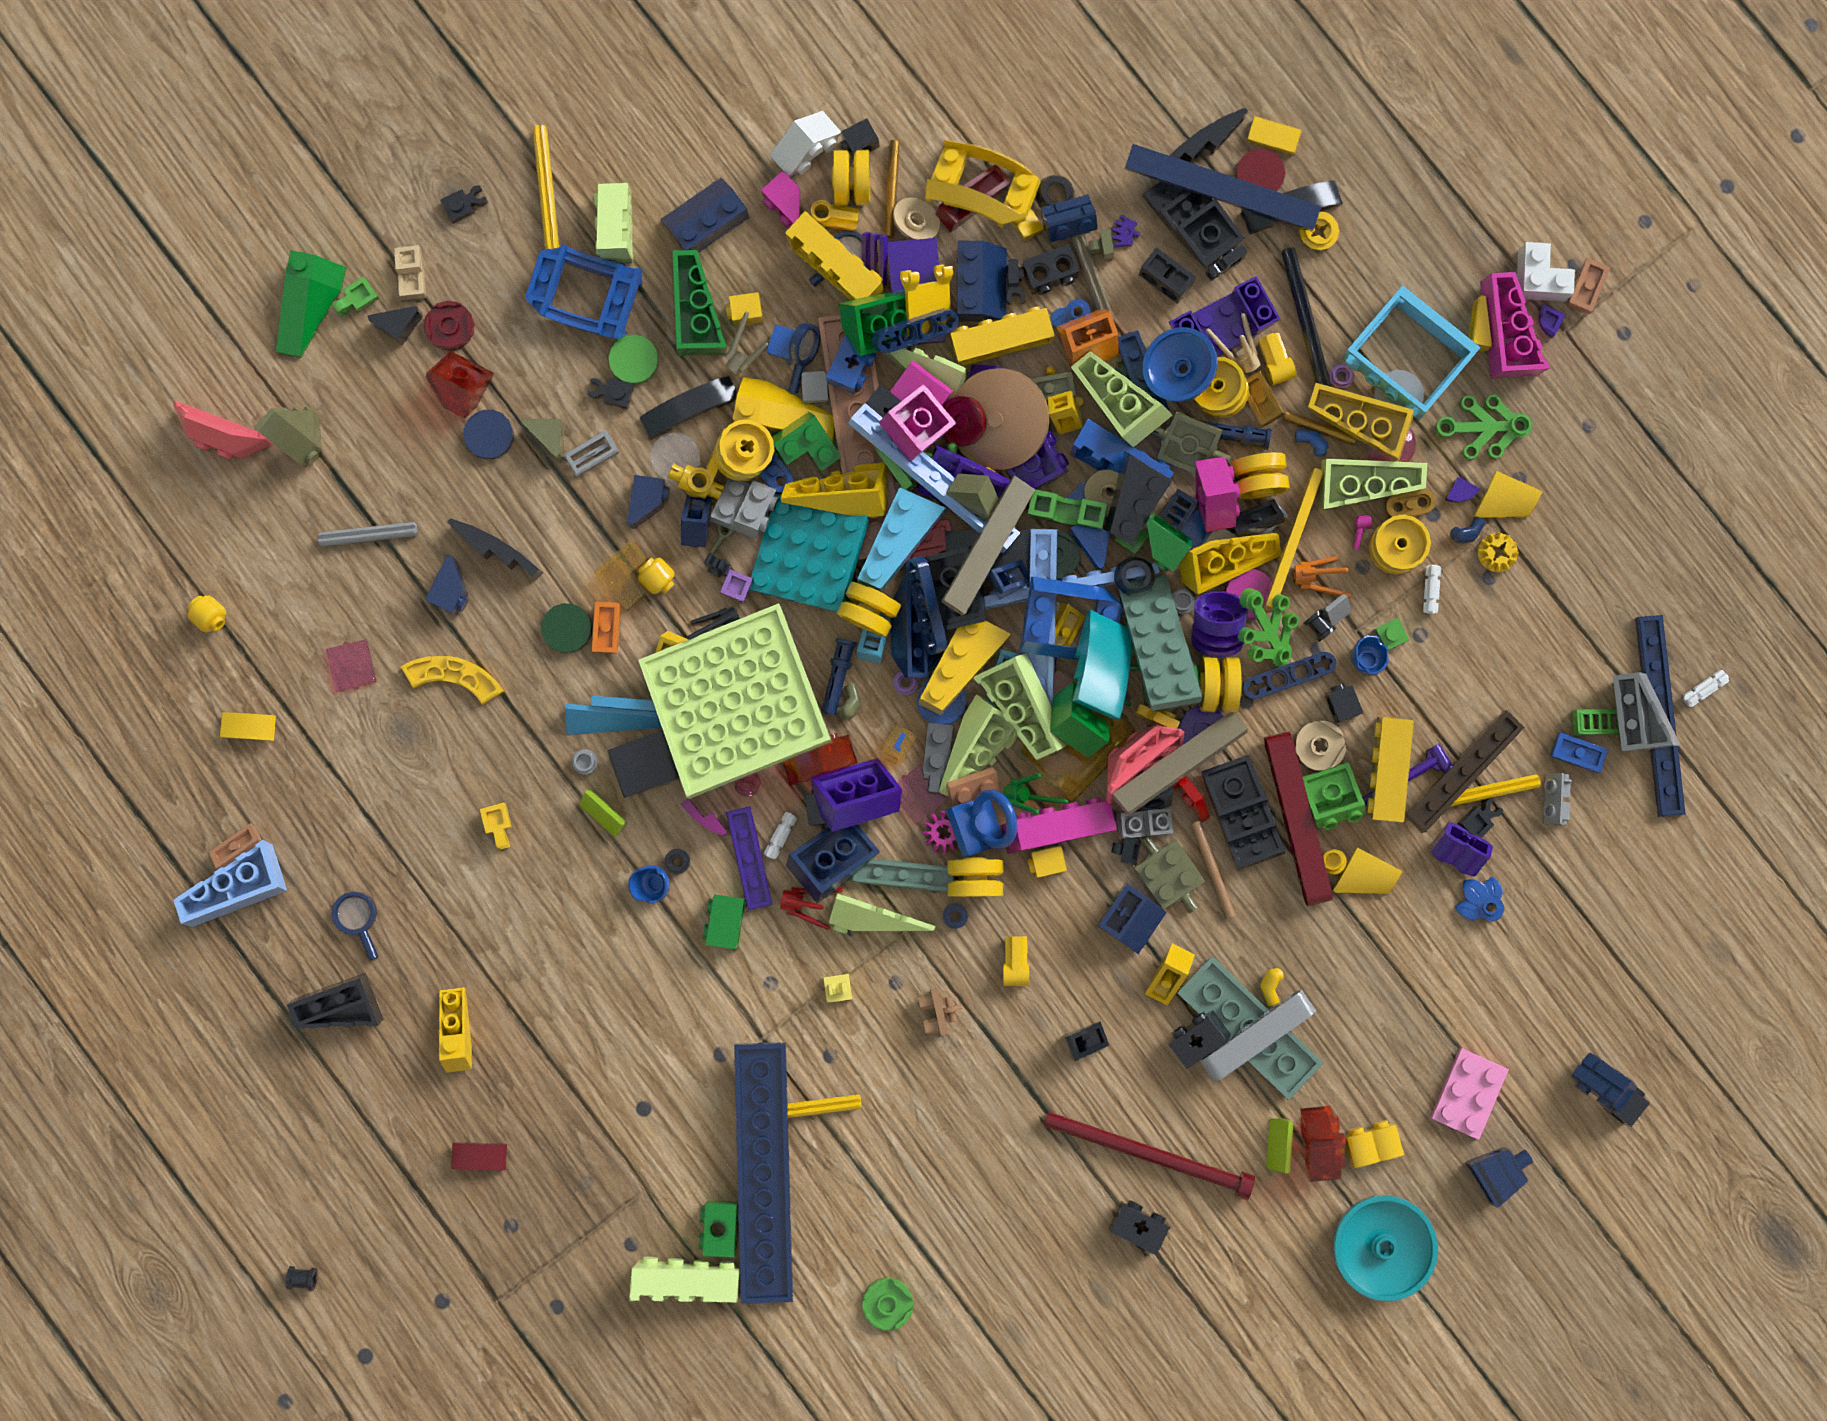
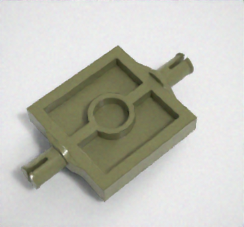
[1150,411,1231,474]
[1134,836,1205,913]

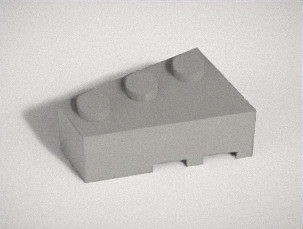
[1613,672,1681,752]

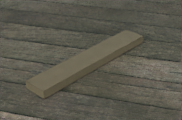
[941,476,1035,615]
[1112,712,1248,816]

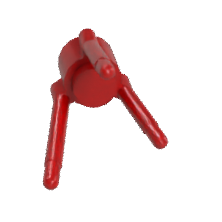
[780,887,843,930]

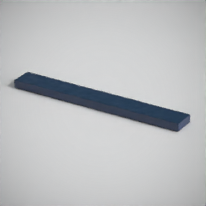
[1124,144,1321,231]
[1635,615,1686,817]

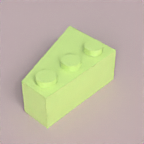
[594,183,633,263]

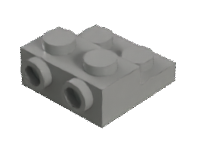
[710,478,779,539]

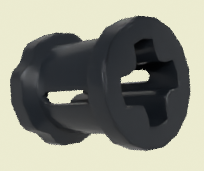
[1303,609,1336,642]
[286,1266,318,1291]

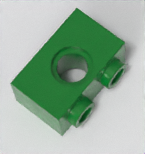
[699,1200,738,1257]

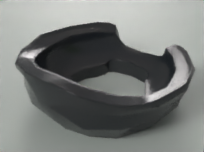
[1035,175,1074,208]
[1114,557,1155,595]

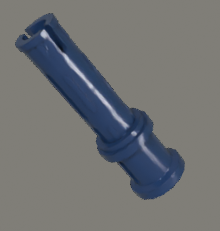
[1202,421,1272,450]
[820,638,858,715]

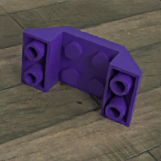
[1169,276,1280,357]

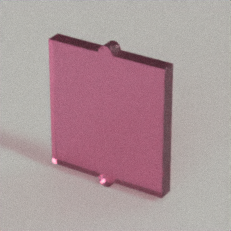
[326,639,376,692]
[898,764,949,825]

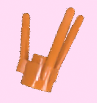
[1294,556,1351,598]

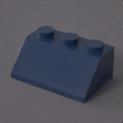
[661,178,749,253]
[957,241,1007,322]

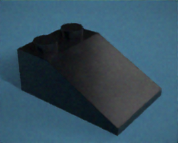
[924,546,987,631]

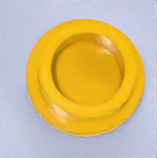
[1323,849,1347,875]

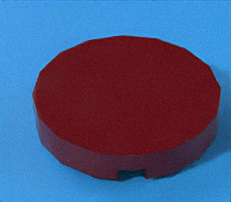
[1236,149,1286,191]
[424,301,475,351]
[943,396,986,447]

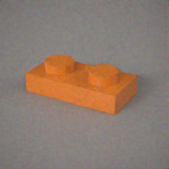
[592,602,621,654]

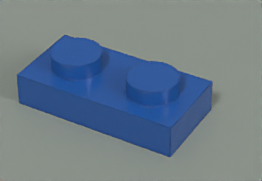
[1550,732,1608,773]

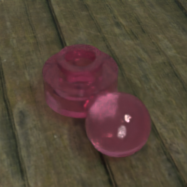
[734,773,761,797]

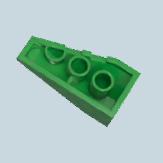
[276,250,347,358]
[838,290,907,356]

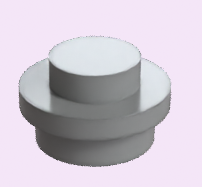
[1172,589,1195,614]
[572,749,598,775]

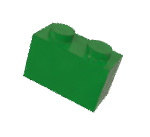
[702,894,746,950]

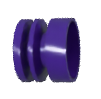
[1191,592,1248,658]

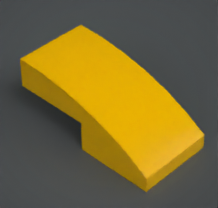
[220,712,276,741]

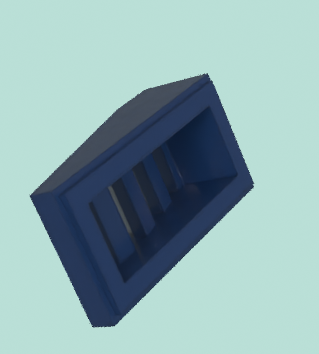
[1160,489,1199,531]

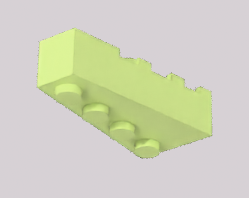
[630,1257,740,1302]

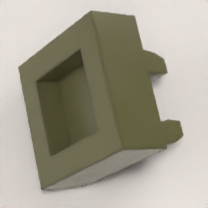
[1089,229,1114,261]

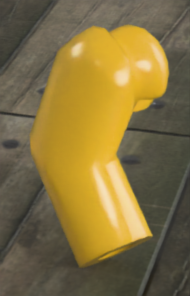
[1260,968,1284,1007]

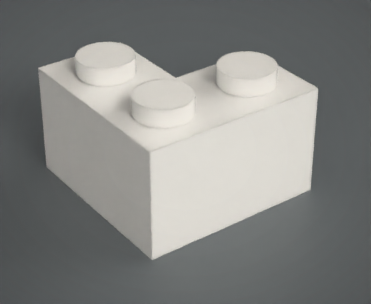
[770,111,841,177]
[1517,242,1575,302]

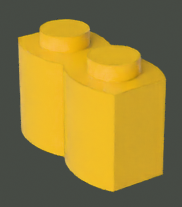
[1343,1120,1404,1168]

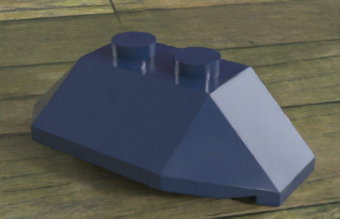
[890,576,944,679]

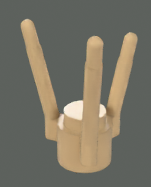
[1206,313,1261,373]

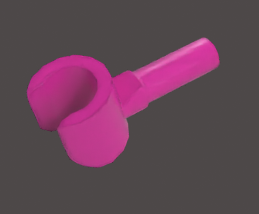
[1353,515,1371,550]

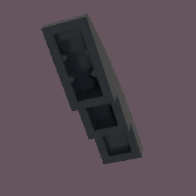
[1170,108,1248,163]
[447,518,543,580]

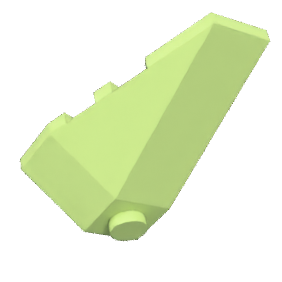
[829,894,935,934]

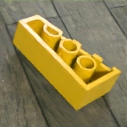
[919,621,1011,716]

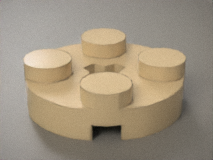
[1294,721,1346,771]

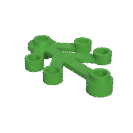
[1435,395,1532,461]
[1238,588,1299,667]

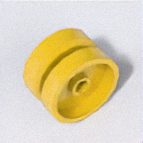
[832,150,870,206]
[1194,357,1249,419]
[713,420,774,482]
[1231,452,1290,500]
[1368,515,1431,575]
[836,582,901,638]
[1198,656,1241,713]
[947,858,1003,897]

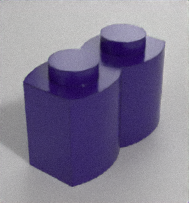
[1430,822,1493,877]

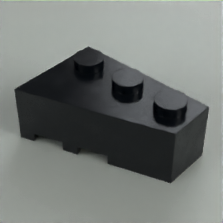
[1105,451,1172,545]
[287,973,384,1029]

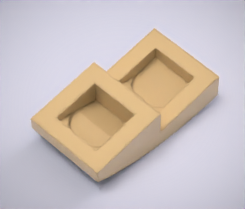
[395,245,426,301]

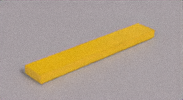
[1263,468,1324,613]

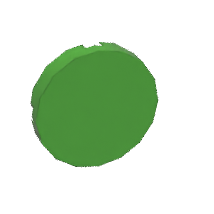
[609,334,659,384]
[862,1277,914,1330]

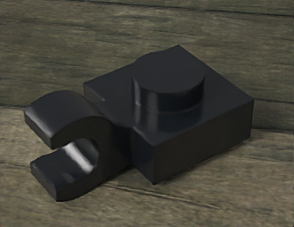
[1006,259,1025,305]

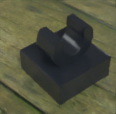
[1111,837,1141,866]

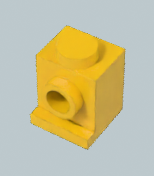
[1048,390,1083,435]

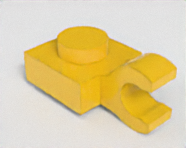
[480,803,512,850]

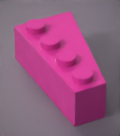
[1480,272,1550,378]
[1001,797,1117,854]

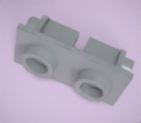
[1543,773,1571,825]

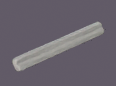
[318,522,418,547]

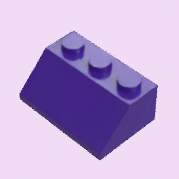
[811,758,902,832]

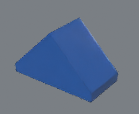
[1069,525,1110,570]

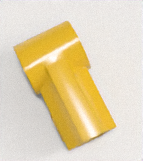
[810,200,860,232]
[1258,333,1297,386]
[1003,936,1029,986]

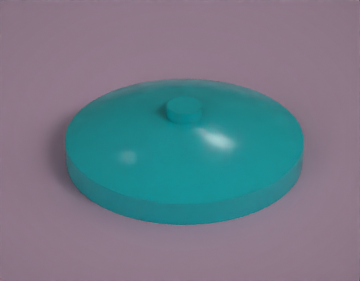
[1333,1195,1438,1301]

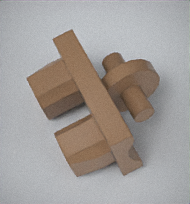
[918,988,962,1036]

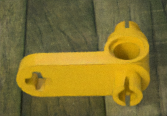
[667,428,725,500]

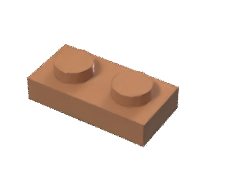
[1567,258,1611,314]
[946,767,1000,807]
[209,823,262,870]

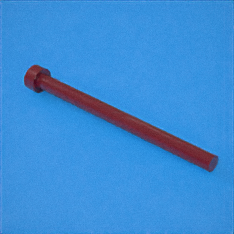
[1044,1111,1255,1201]

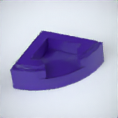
[1538,304,1565,338]
[1445,477,1480,503]

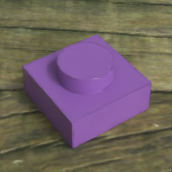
[720,570,753,603]

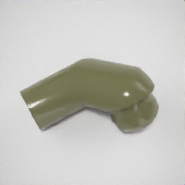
[837,683,861,720]

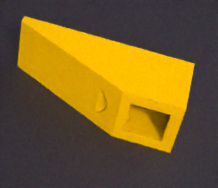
[439,987,472,1073]

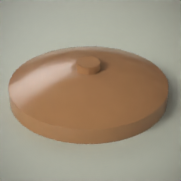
[954,368,1049,470]

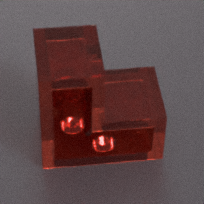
[782,733,858,786]
[1300,1106,1346,1182]

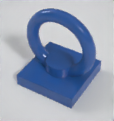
[946,789,1017,858]

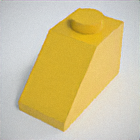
[1145,943,1195,1006]

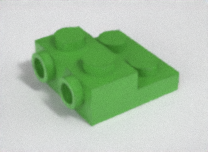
[1303,762,1367,830]

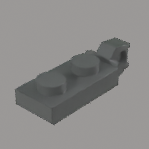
[922,722,953,794]

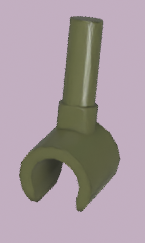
[710,525,736,554]

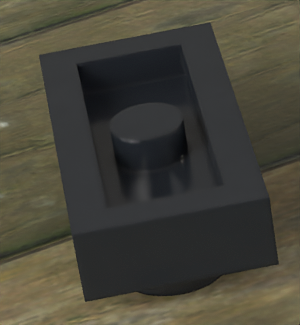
[1232,499,1285,538]

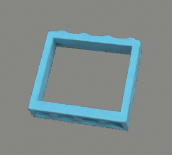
[1342,285,1481,420]

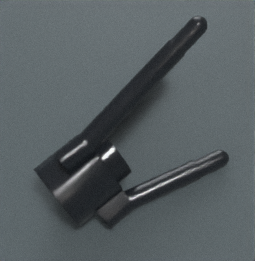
[687,606,740,640]

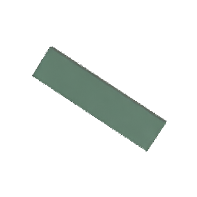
[852,859,954,892]

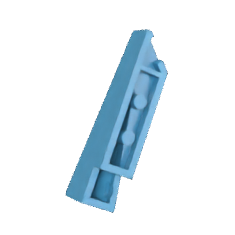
[565,696,662,735]

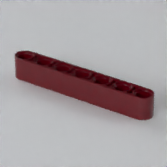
[1264,731,1333,907]

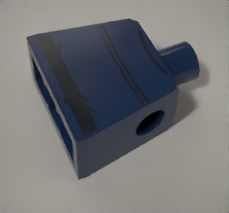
[1465,1147,1533,1208]

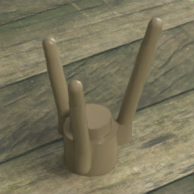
[725,312,771,377]

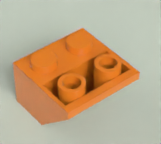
[1057,309,1119,374]

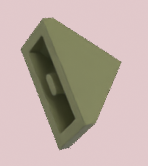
[521,419,564,462]
[946,474,999,521]

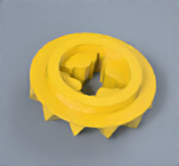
[1299,211,1339,252]
[1478,532,1519,572]

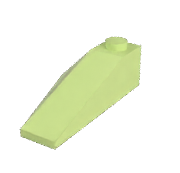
[884,347,966,400]
[939,694,1018,796]

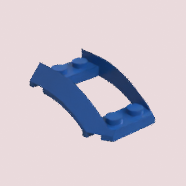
[525,244,643,340]
[1019,576,1122,660]

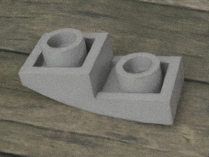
[1117,808,1173,839]

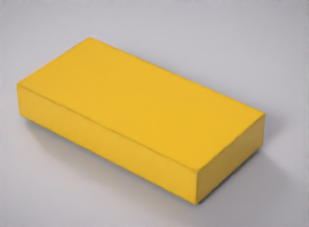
[1247,116,1301,156]

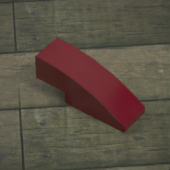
[935,164,1011,232]

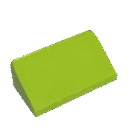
[579,789,628,837]
[1266,1118,1294,1174]

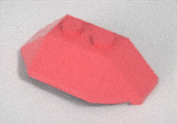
[173,401,273,460]
[1106,725,1185,804]

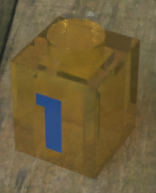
[881,723,917,765]

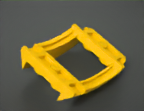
[925,140,1041,227]

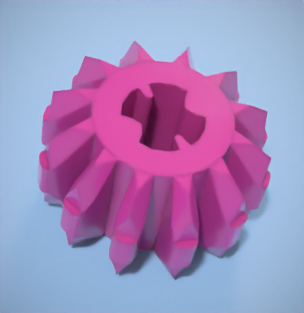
[922,811,957,854]

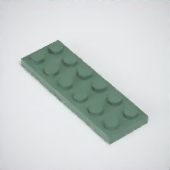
[1117,575,1202,711]
[1176,956,1324,1100]

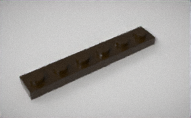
[1405,710,1525,833]

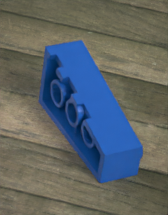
[1070,419,1174,479]

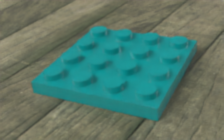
[749,494,870,613]

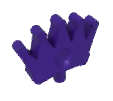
[1112,215,1140,248]

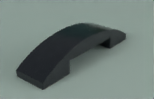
[1241,180,1343,235]
[640,376,738,440]

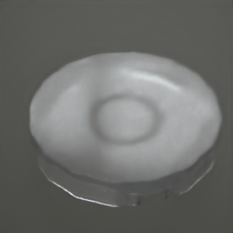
[651,433,700,483]

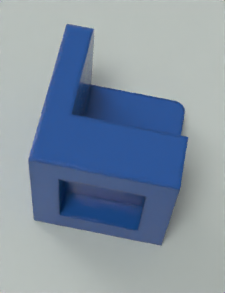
[767,324,796,365]

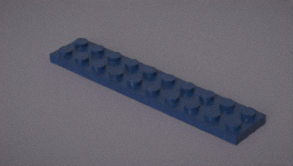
[734,1042,793,1304]

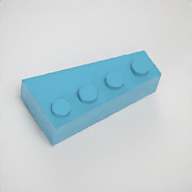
[858,487,946,592]

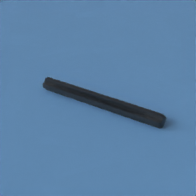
[1282,247,1331,387]

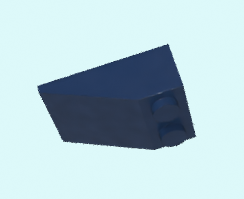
[786,824,880,904]

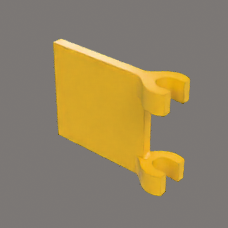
[900,264,953,338]

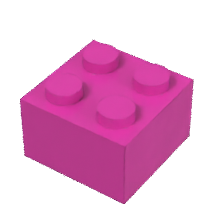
[878,384,956,461]
[1195,456,1240,532]

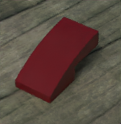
[451,1142,507,1170]

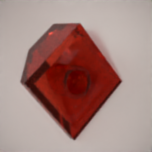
[426,351,494,418]

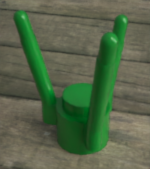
[1003,773,1068,814]

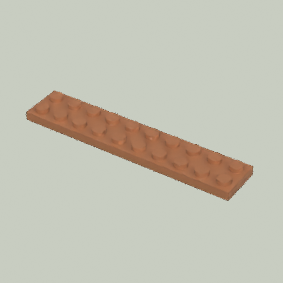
[818,314,896,561]

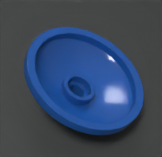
[1143,327,1217,402]

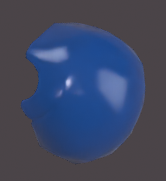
[1350,635,1389,676]
[628,865,670,904]

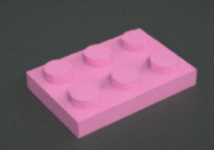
[1430,1048,1509,1140]

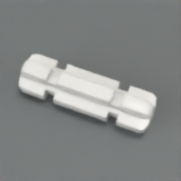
[1423,565,1441,614]
[1682,670,1729,707]
[764,812,797,860]

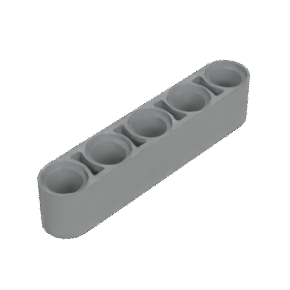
[1199,989,1316,1083]

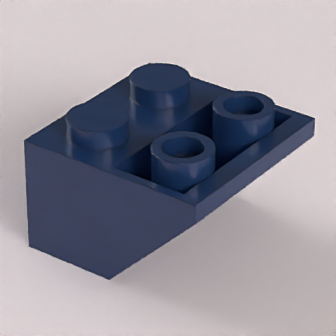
[1096,883,1167,955]

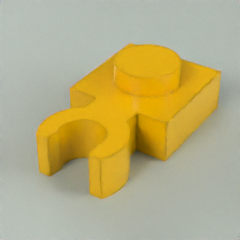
[1135,704,1180,728]

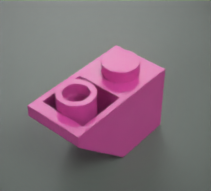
[761,170,801,229]

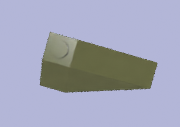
[254,406,322,468]

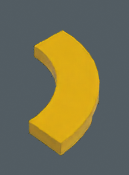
[400,656,504,705]

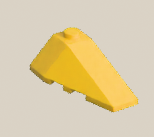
[1179,533,1281,595]

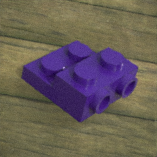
[1007,430,1069,490]

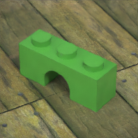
[1028,490,1108,530]

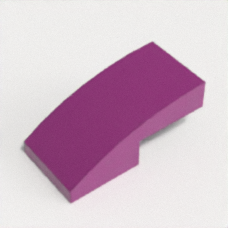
[680,799,729,836]

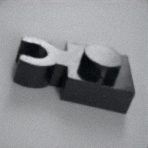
[440,185,488,224]
[1205,244,1248,281]
[587,378,634,409]
[704,553,732,578]
[1457,798,1503,838]

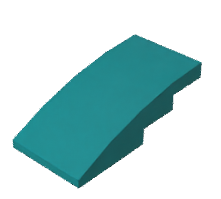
[1072,610,1132,720]

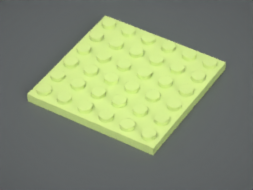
[639,604,832,799]

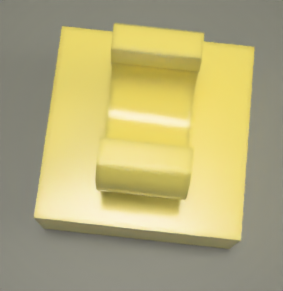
[823,974,852,1003]

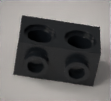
[1021,244,1079,295]
[1139,247,1196,304]

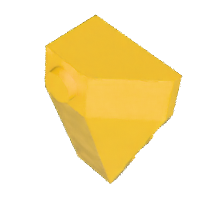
[733,377,835,442]
[781,462,888,518]

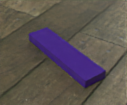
[726,806,773,911]

